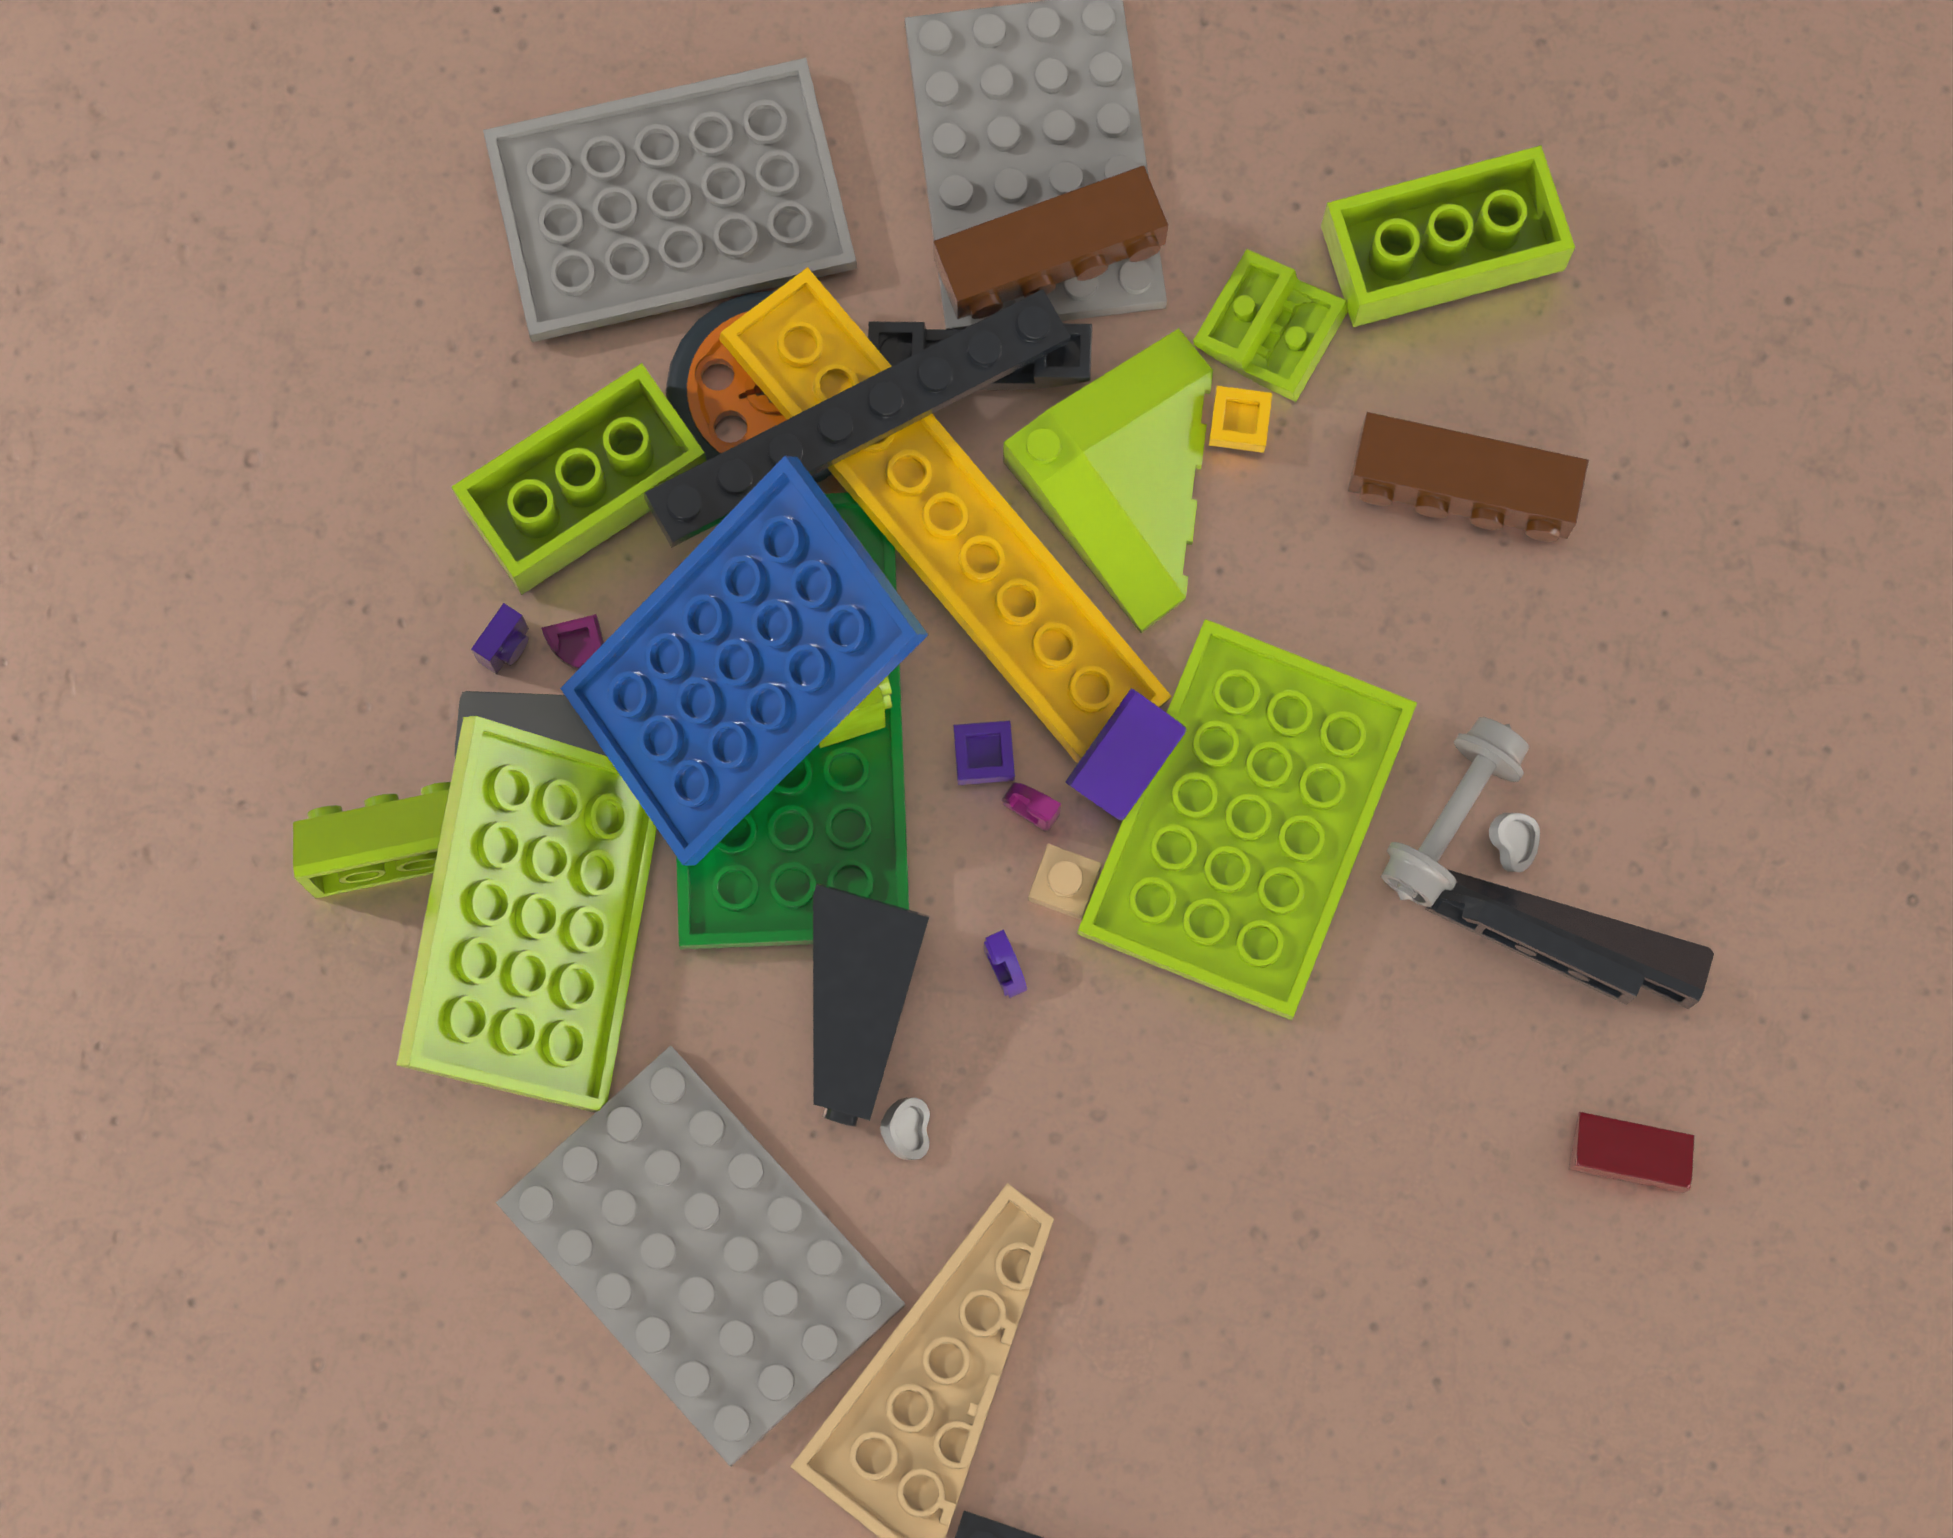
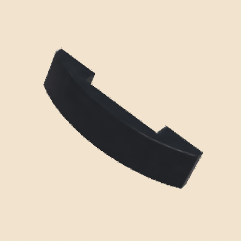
[868,321,1093,390]

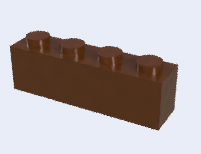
[933,165,1168,320]
[1348,412,1589,542]

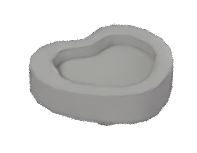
[1489,813,1540,872]
[880,1098,930,1160]

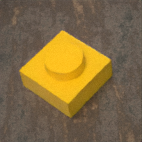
[1209,386,1273,453]

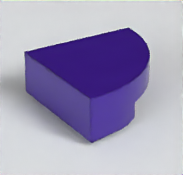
[984,929,1027,998]

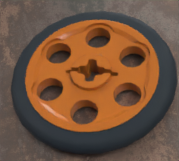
[666,291,832,483]

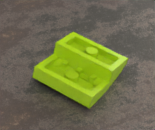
[1193,249,1348,402]

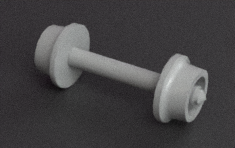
[1381,717,1529,907]

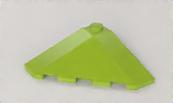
[1003,328,1213,633]

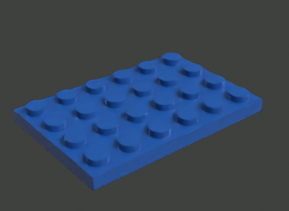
[560,455,928,865]

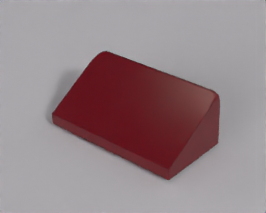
[1569,1112,1695,1193]

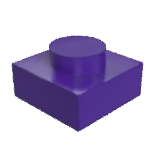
[471,603,529,674]
[953,720,1015,785]

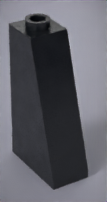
[813,883,929,1126]

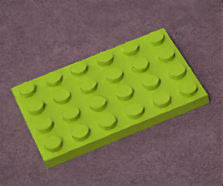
[1077,619,1417,1021]
[396,716,657,1112]

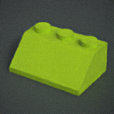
[293,782,451,899]

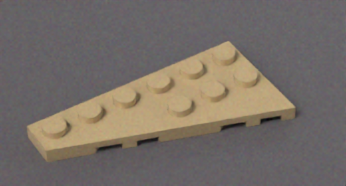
[790,1183,1054,1538]

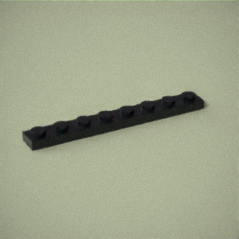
[644,289,1071,548]

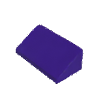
[1065,688,1186,820]

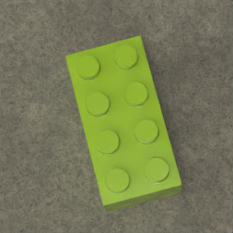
[1321,145,1575,327]
[451,363,707,595]

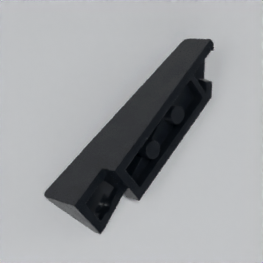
[1425,870,1714,1009]

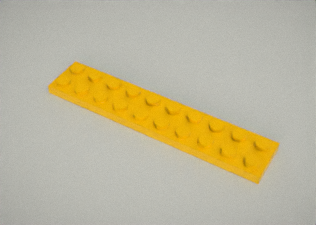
[719,267,1172,764]

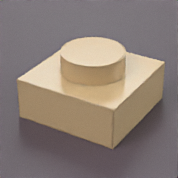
[1028,844,1102,920]

